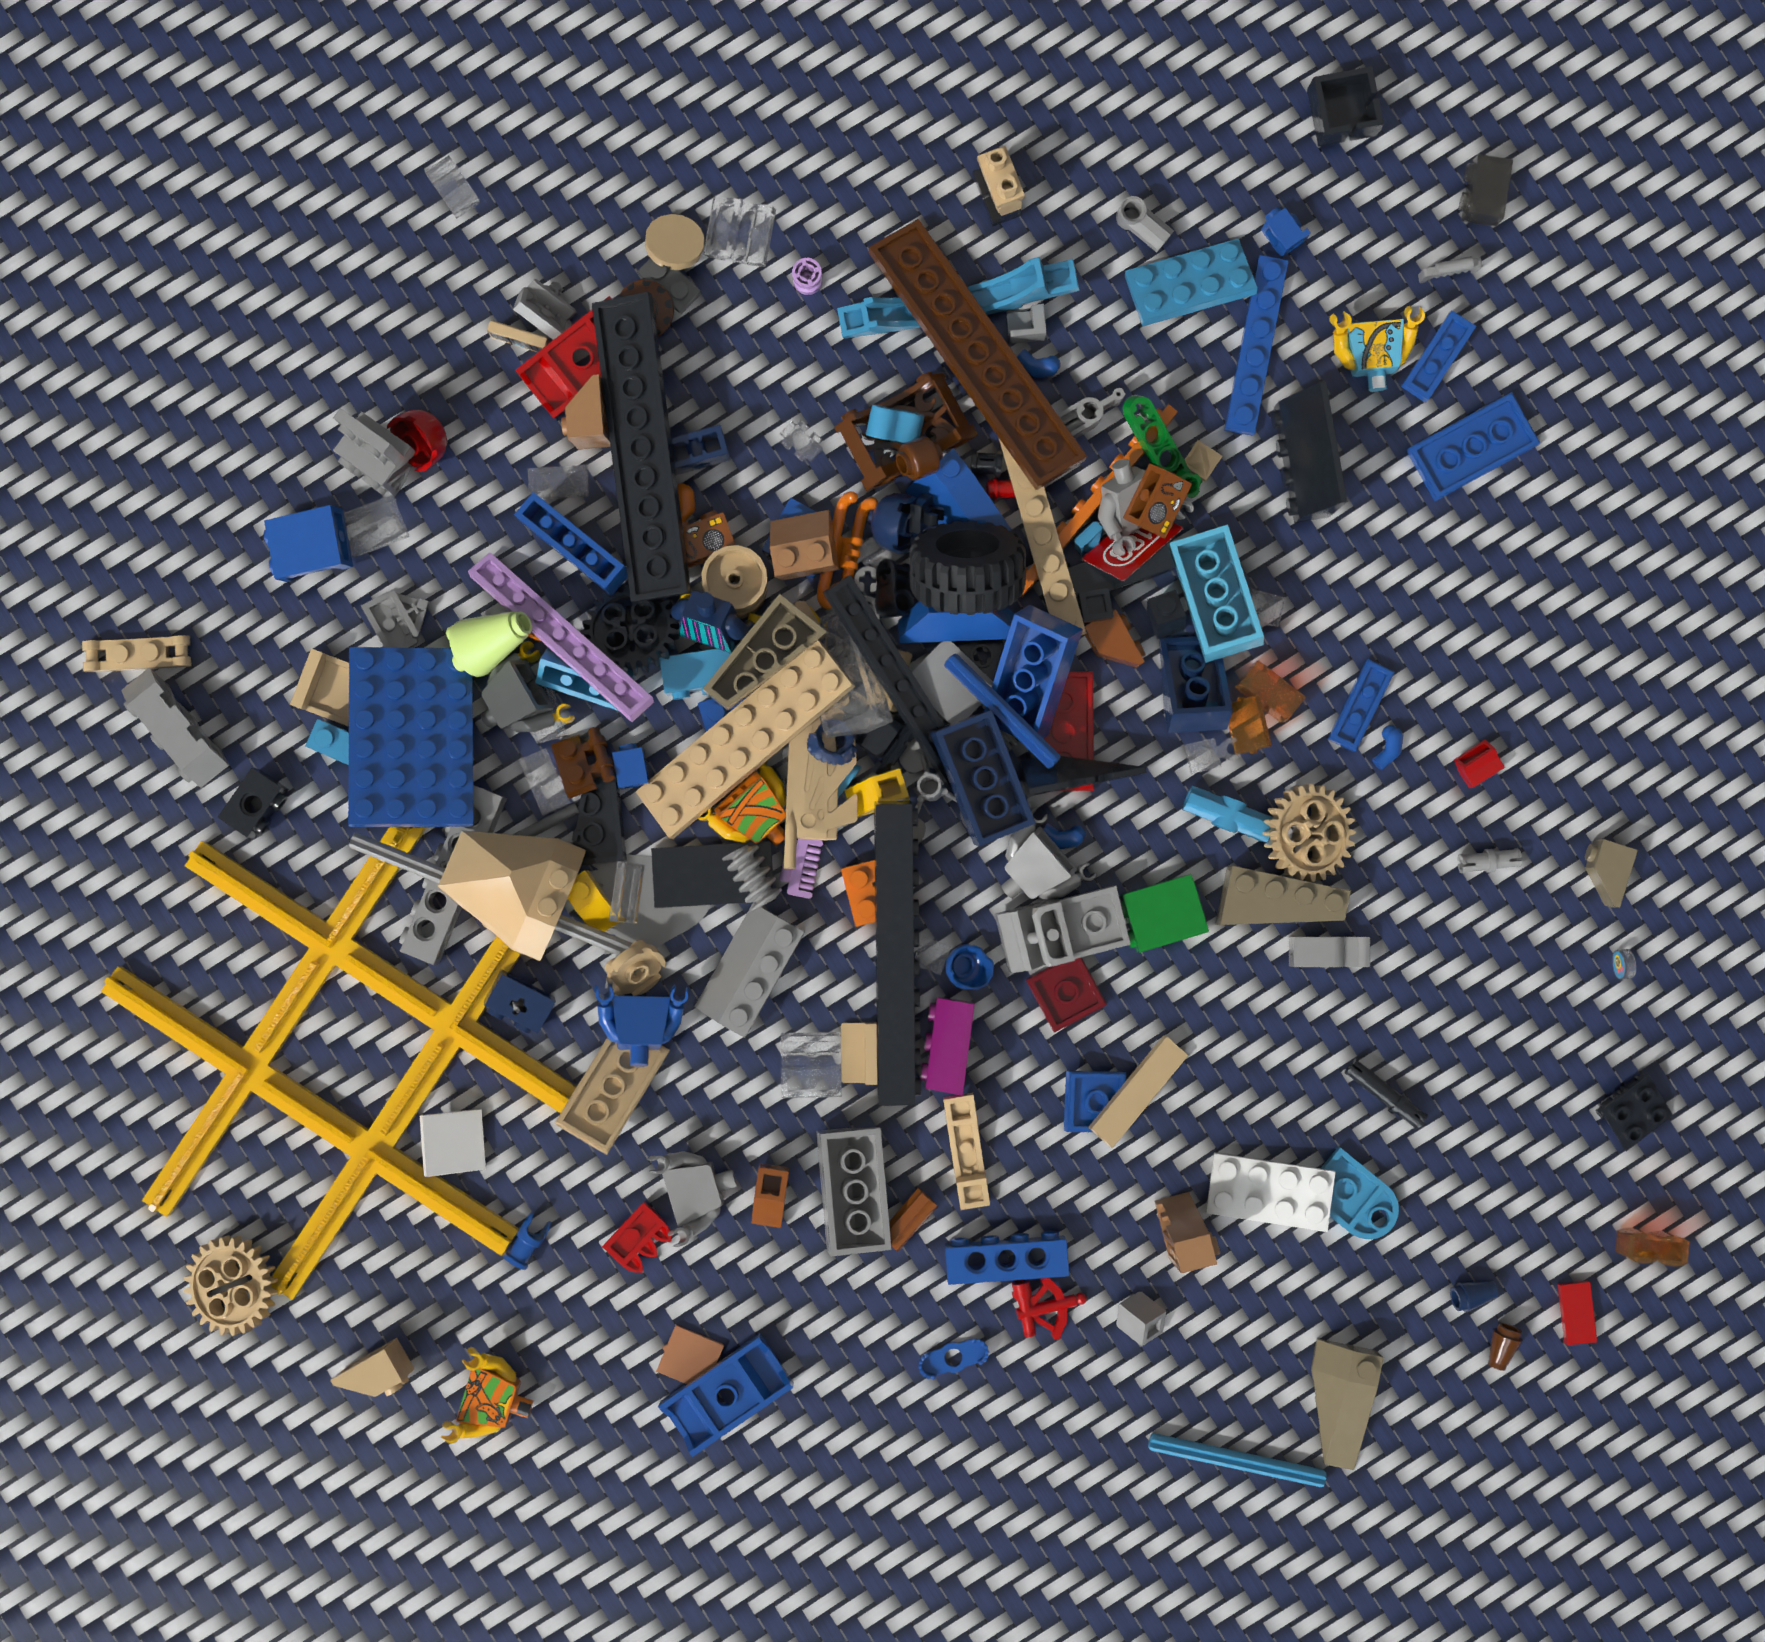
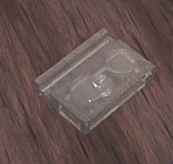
[344,495,410,558]

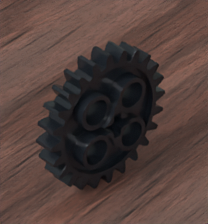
[582,585,680,676]

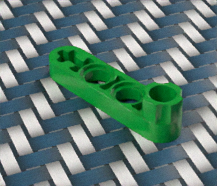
[1123,395,1202,499]

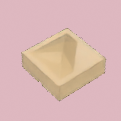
[1185,440,1222,482]

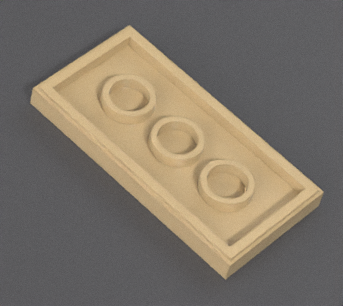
[555,1037,670,1155]

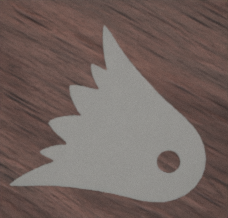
[570,842,710,989]

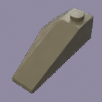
[1311,1338,1384,1470]

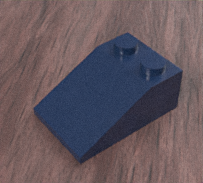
[1159,636,1233,733]

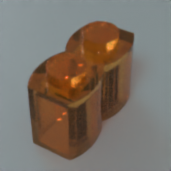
[1615,1228,1690,1267]

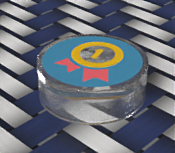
[1612,949,1636,980]

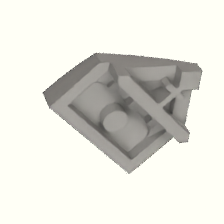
[513,279,577,340]
[361,590,429,648]

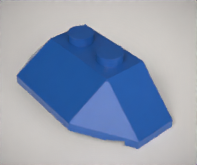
[898,601,1015,643]

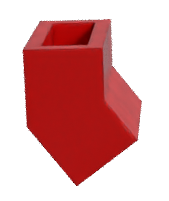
[1454,740,1505,788]

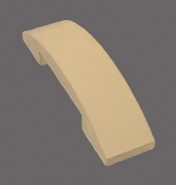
[943,1092,990,1210]

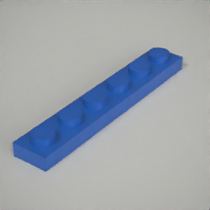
[1224,255,1288,436]

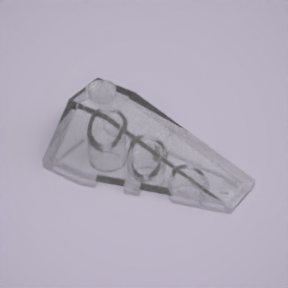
[820,611,893,737]

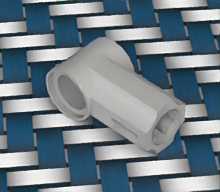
[1116,196,1174,253]

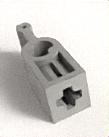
[1057,388,1126,439]
[1289,936,1370,967]

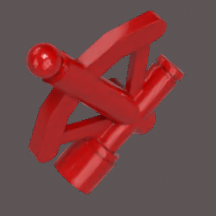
[1012,1278,1087,1340]

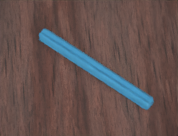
[1148,1433,1327,1487]

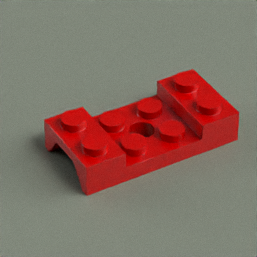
[515,296,612,419]

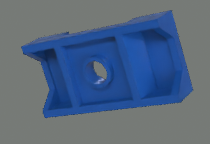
[658,1333,794,1457]

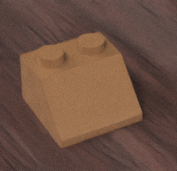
[561,374,610,450]
[770,510,840,580]

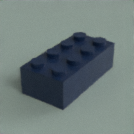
[930,710,1036,846]

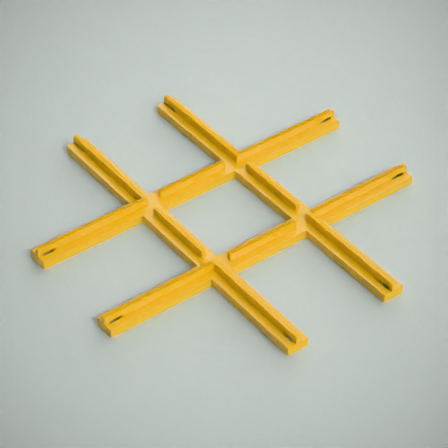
[101,827,577,1300]

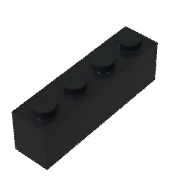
[1066,543,1176,605]

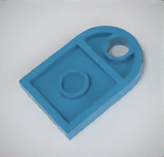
[1320,1147,1399,1239]

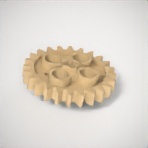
[1263,784,1356,882]
[183,1235,278,1336]

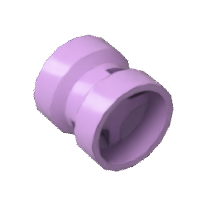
[792,258,822,295]

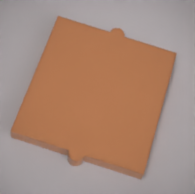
[656,1324,724,1384]

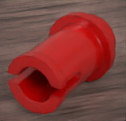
[986,477,1016,501]

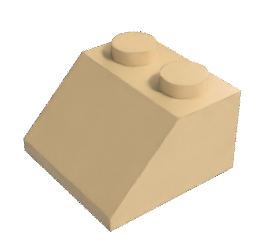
[330,1338,414,1397]

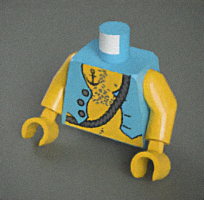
[1329,306,1425,392]

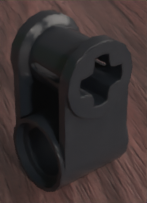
[875,558,915,619]

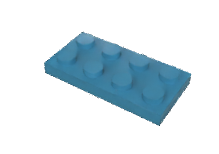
[1125,238,1257,327]

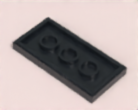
[651,841,775,908]

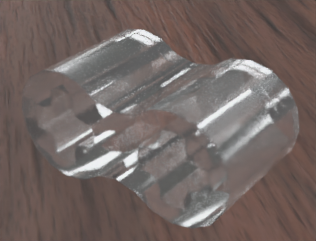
[425,155,481,219]

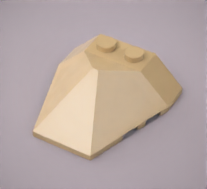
[438,831,586,961]

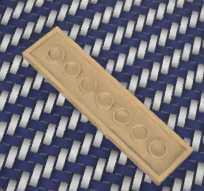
[636,640,855,839]

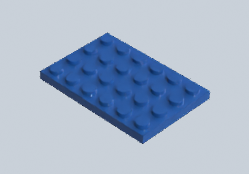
[348,647,473,827]

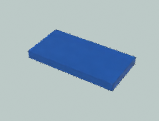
[1406,392,1541,502]

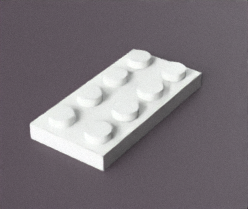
[1206,1152,1335,1232]

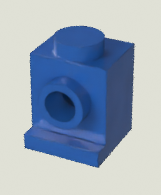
[1261,207,1311,258]

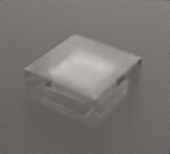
[914,936,951,975]

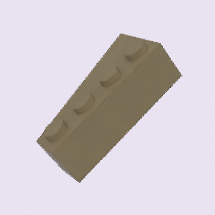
[703,594,827,710]
[1215,866,1351,925]

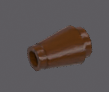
[1488,1322,1523,1371]

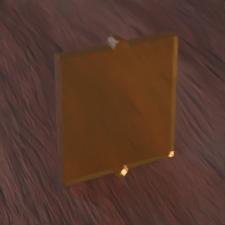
[1228,695,1272,756]

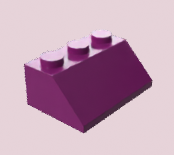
[920,997,975,1096]

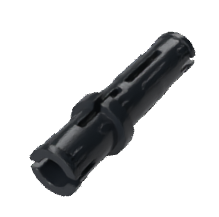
[1344,1058,1428,1130]

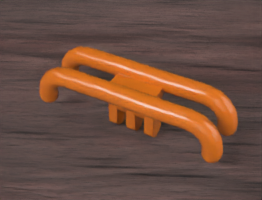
[817,491,878,609]

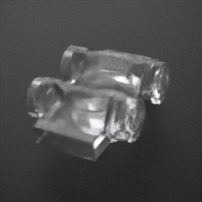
[780,420,823,462]

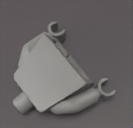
[1098,459,1194,556]
[1002,807,1096,899]
[648,1151,737,1247]

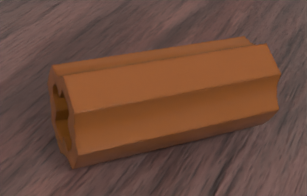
[889,1188,938,1252]

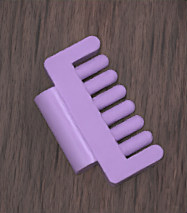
[779,839,823,899]

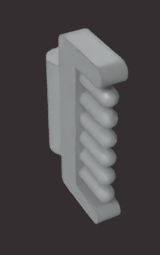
[1418,256,1483,283]

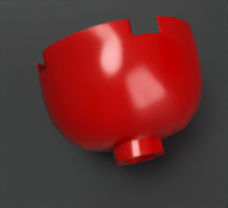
[387,409,448,472]

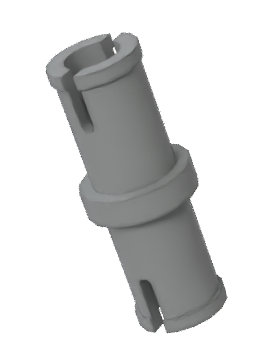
[1457,848,1522,873]

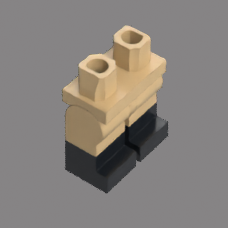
[972,145,1025,227]

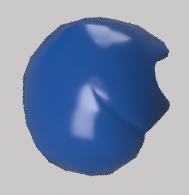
[946,944,994,990]

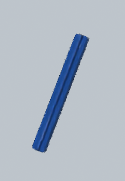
[944,653,1060,768]

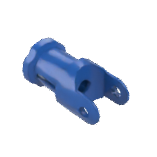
[503,1212,551,1270]

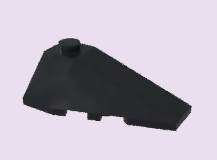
[1019,752,1147,797]

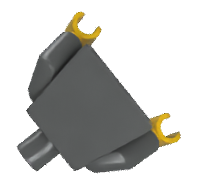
[481,641,575,732]

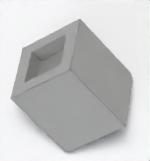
[1006,304,1046,344]
[1116,1291,1166,1346]

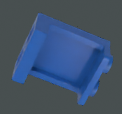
[264,505,353,582]

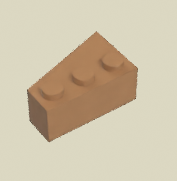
[1154,1192,1220,1274]

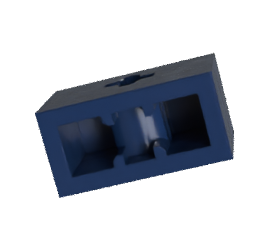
[671,425,731,475]
[484,969,556,1034]

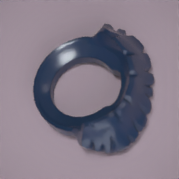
[807,720,857,765]

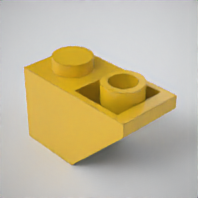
[844,768,910,818]

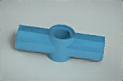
[1182,786,1273,843]

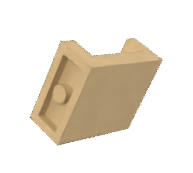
[290,648,349,726]

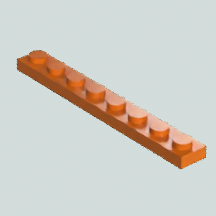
[1020,404,1178,598]

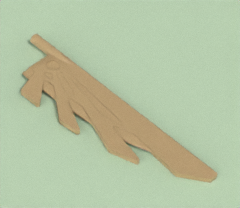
[784,601,857,869]

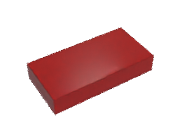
[1557,1280,1597,1346]

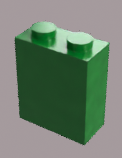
[1119,874,1209,953]

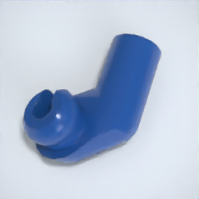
[1017,349,1061,378]
[1372,725,1404,770]
[1043,822,1085,849]

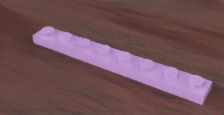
[468,552,654,722]

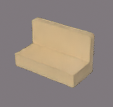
[841,1022,878,1085]

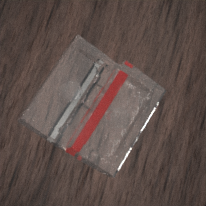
[703,197,776,267]
[781,1032,842,1098]

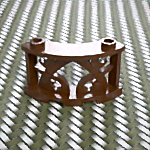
[834,371,978,491]

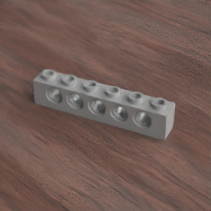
[399,785,507,965]

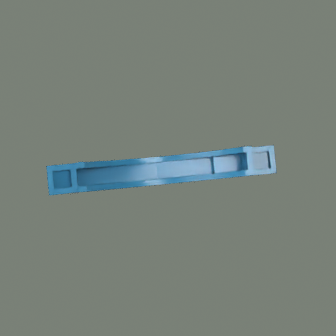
[837,257,1080,338]

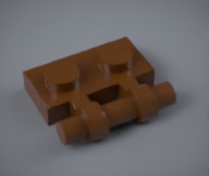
[551,727,615,799]

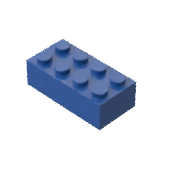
[984,605,1083,739]

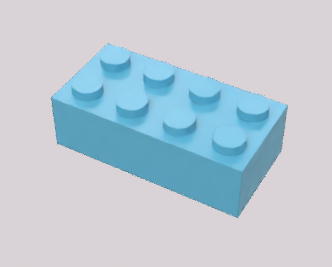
[1170,524,1264,663]

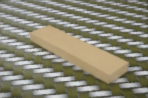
[1088,1035,1188,1148]

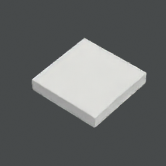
[420,1109,486,1177]

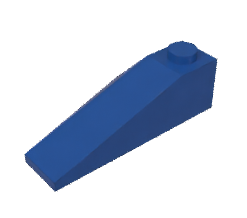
[905,448,1012,531]

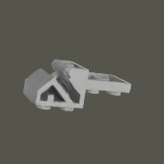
[333,408,415,497]
[995,885,1130,973]

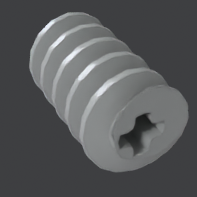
[722,845,782,912]

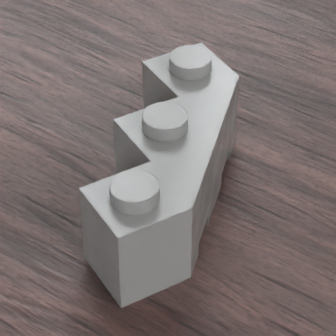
[121,667,229,788]

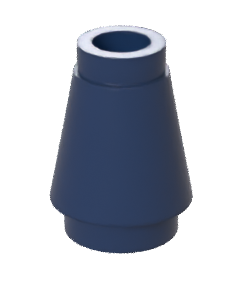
[1450,1280,1498,1312]

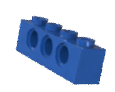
[514,492,628,596]
[945,1231,1069,1285]

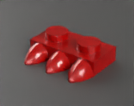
[602,1201,672,1273]

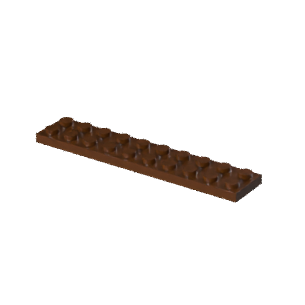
[868,219,1087,490]

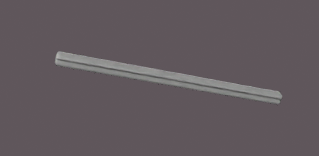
[349,833,632,955]

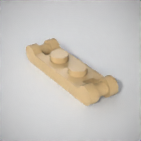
[82,635,191,672]

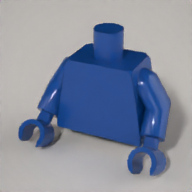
[594,983,689,1067]

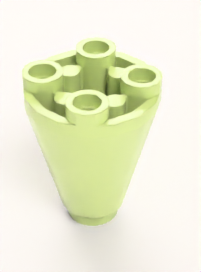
[446,611,532,677]

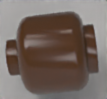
[896,436,943,480]

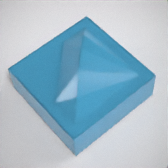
[1074,521,1103,556]

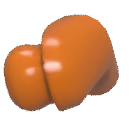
[677,483,696,522]

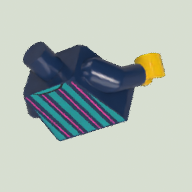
[671,591,761,653]

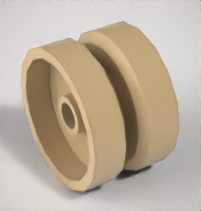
[701,545,768,619]

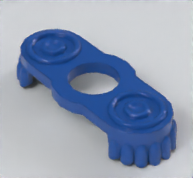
[918,1338,989,1380]

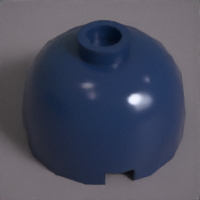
[868,493,918,554]

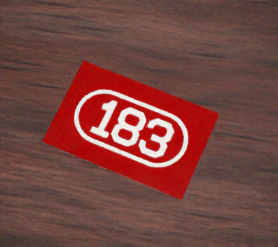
[1082,523,1183,581]

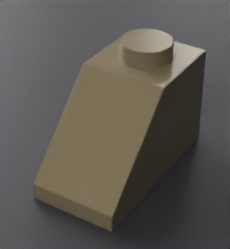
[1585,839,1638,908]

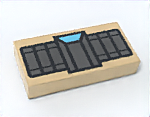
[487,320,550,352]

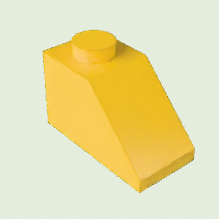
[567,870,622,932]

